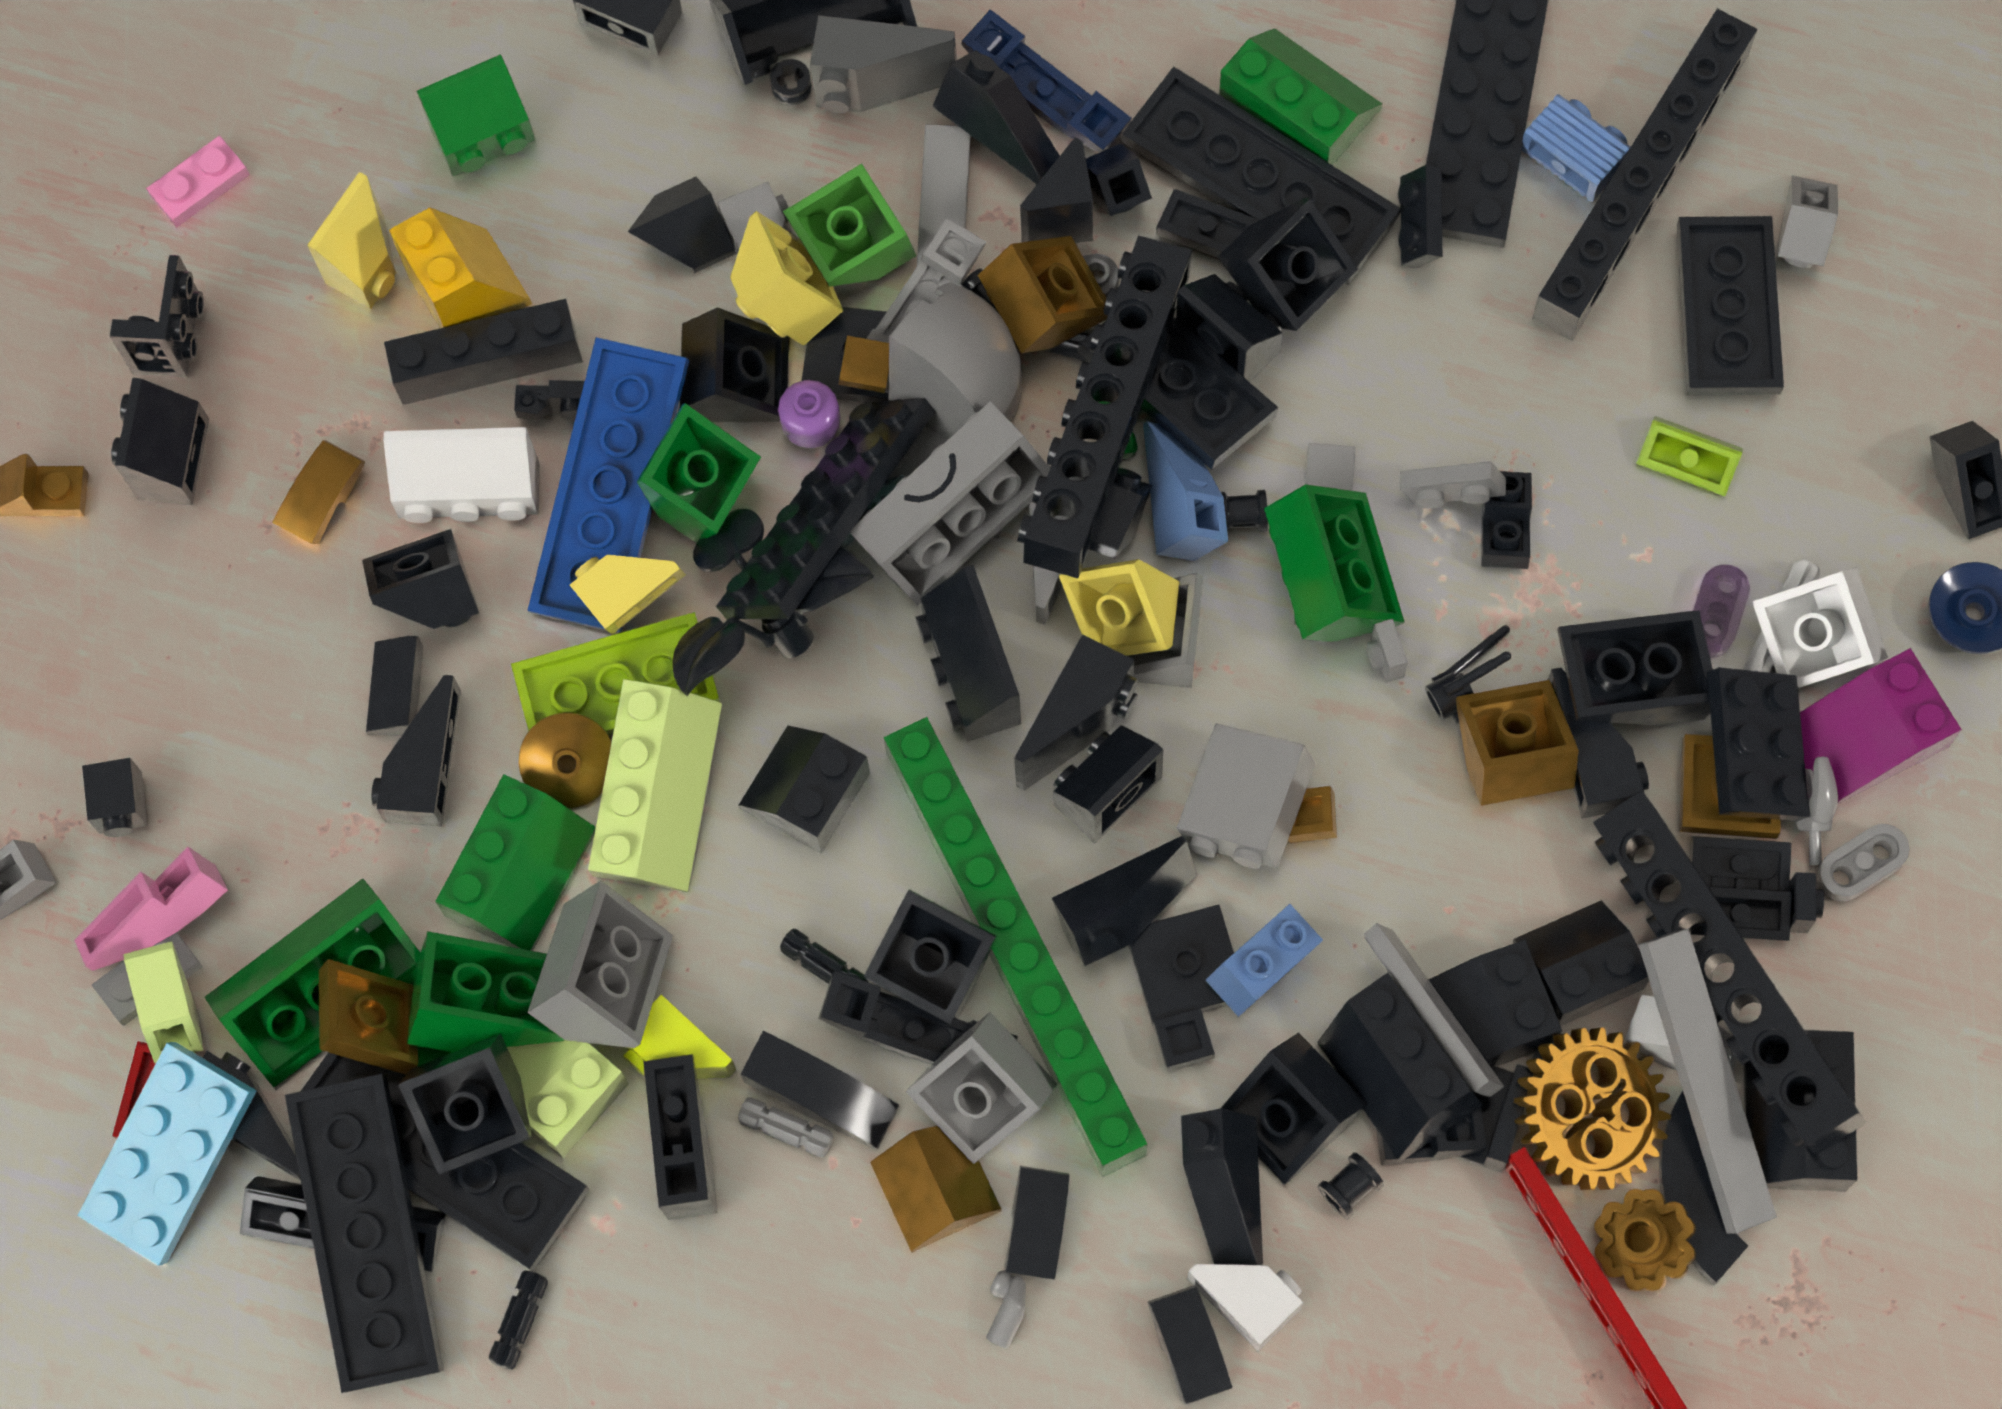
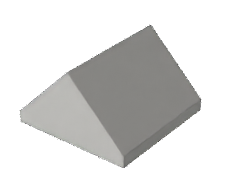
[1128,573,1203,688]

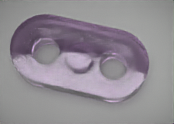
[1692,564,1750,658]

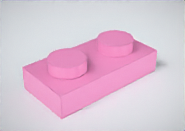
[146,135,250,228]

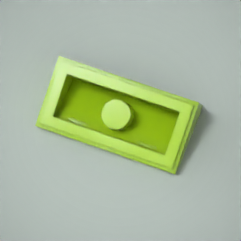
[1636,416,1743,496]

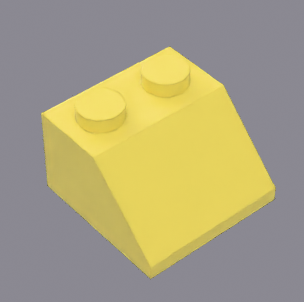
[730,211,843,346]

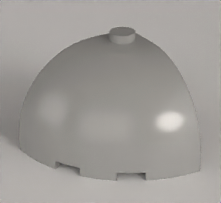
[889,282,1022,439]

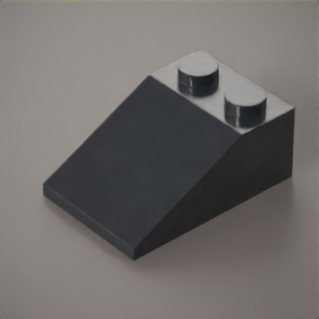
[1557,610,1713,725]
[1014,634,1138,790]
[1410,940,1562,1067]

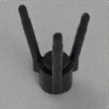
[1425,625,1511,724]

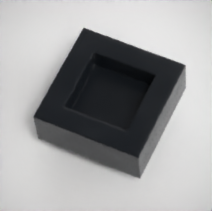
[1789,872,1824,933]
[1153,1008,1215,1072]

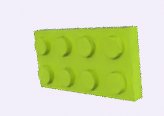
[511,612,720,736]

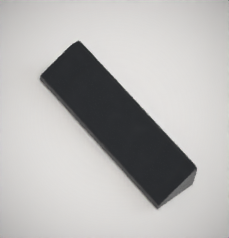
[239,1176,446,1272]

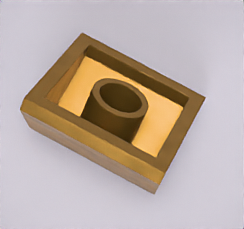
[870,1126,1002,1253]

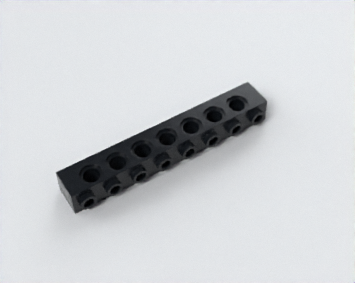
[1532,8,1758,341]
[1017,235,1192,579]
[1593,790,1867,1156]

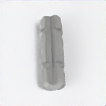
[738,1097,833,1157]

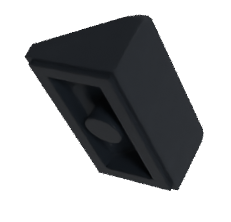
[366,636,423,735]

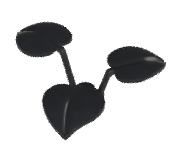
[672,508,874,696]

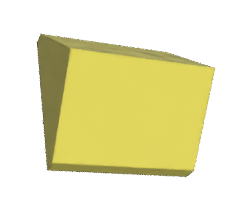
[1058,559,1180,656]

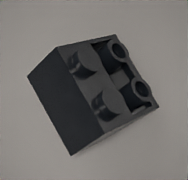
[111,378,209,505]

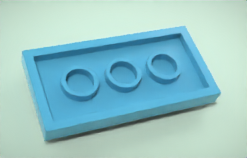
[77,1041,257,1266]

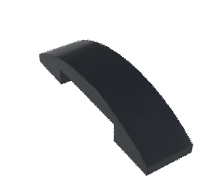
[818,971,1018,1064]

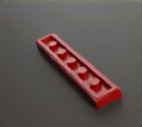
[1505,1147,1688,1409]

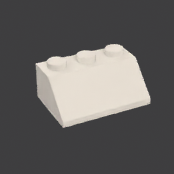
[383,427,540,523]

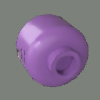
[778,380,841,449]

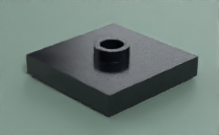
[801,307,889,402]
[1129,904,1234,1026]

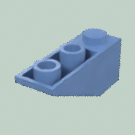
[1143,421,1228,561]

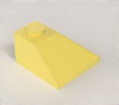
[307,172,396,309]

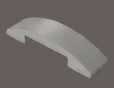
[866,218,986,393]

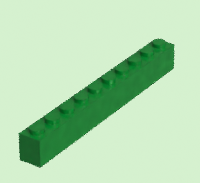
[883,717,1148,1177]

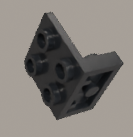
[110,255,204,377]

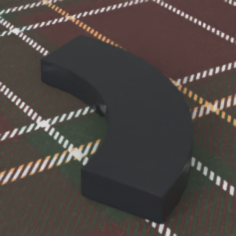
[1659,1090,1748,1285]

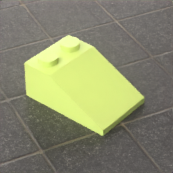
[507,1040,629,1158]

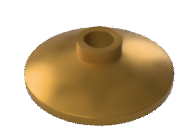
[519,713,612,808]

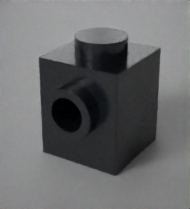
[1086,143,1152,216]
[82,758,147,837]

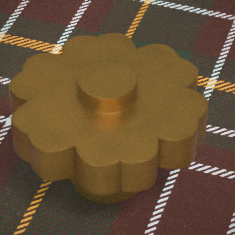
[1594,1189,1696,1292]

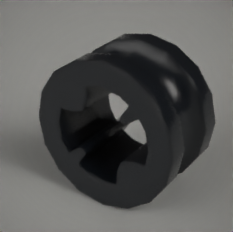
[770,59,812,106]

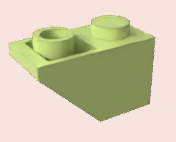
[123,941,203,1063]

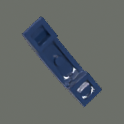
[961,9,1132,152]

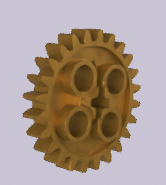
[1514,1027,1671,1190]

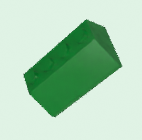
[204,878,420,1088]

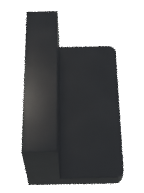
[1457,1064,1534,1173]

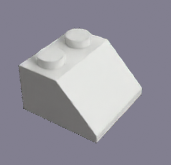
[1753,567,1888,688]

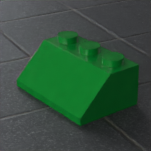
[1219,28,1382,165]
[1264,484,1405,642]
[435,774,596,951]

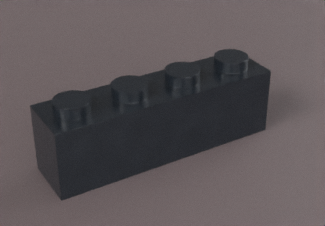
[384,299,583,405]

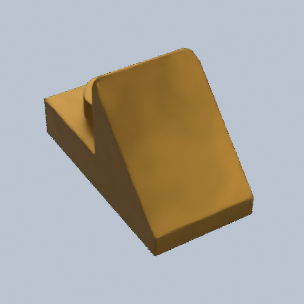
[0,454,88,516]

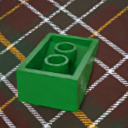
[407,931,564,1052]

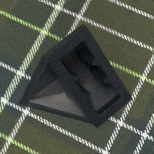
[628,176,736,273]

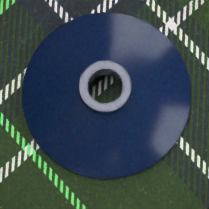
[1928,562,2002,654]

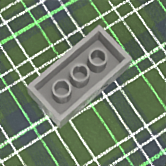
[850,401,1050,606]

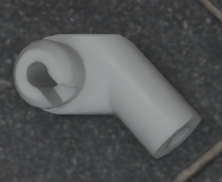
[986,1270,1026,1348]

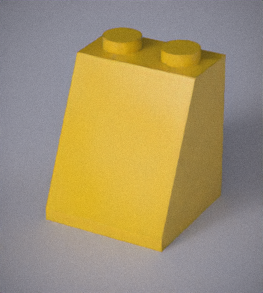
[389,207,532,328]

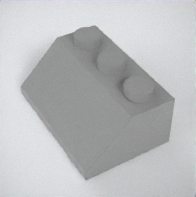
[528,880,673,1048]

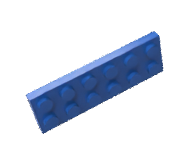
[527,337,689,633]

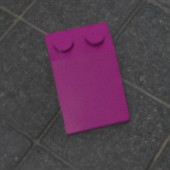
[1800,648,1962,805]

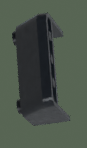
[709,0,918,85]

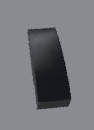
[741,1030,899,1150]

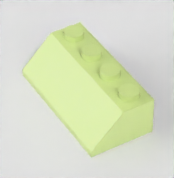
[588,679,722,892]

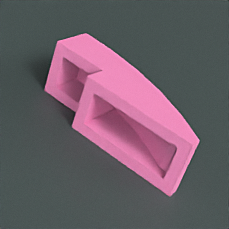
[74,847,228,971]

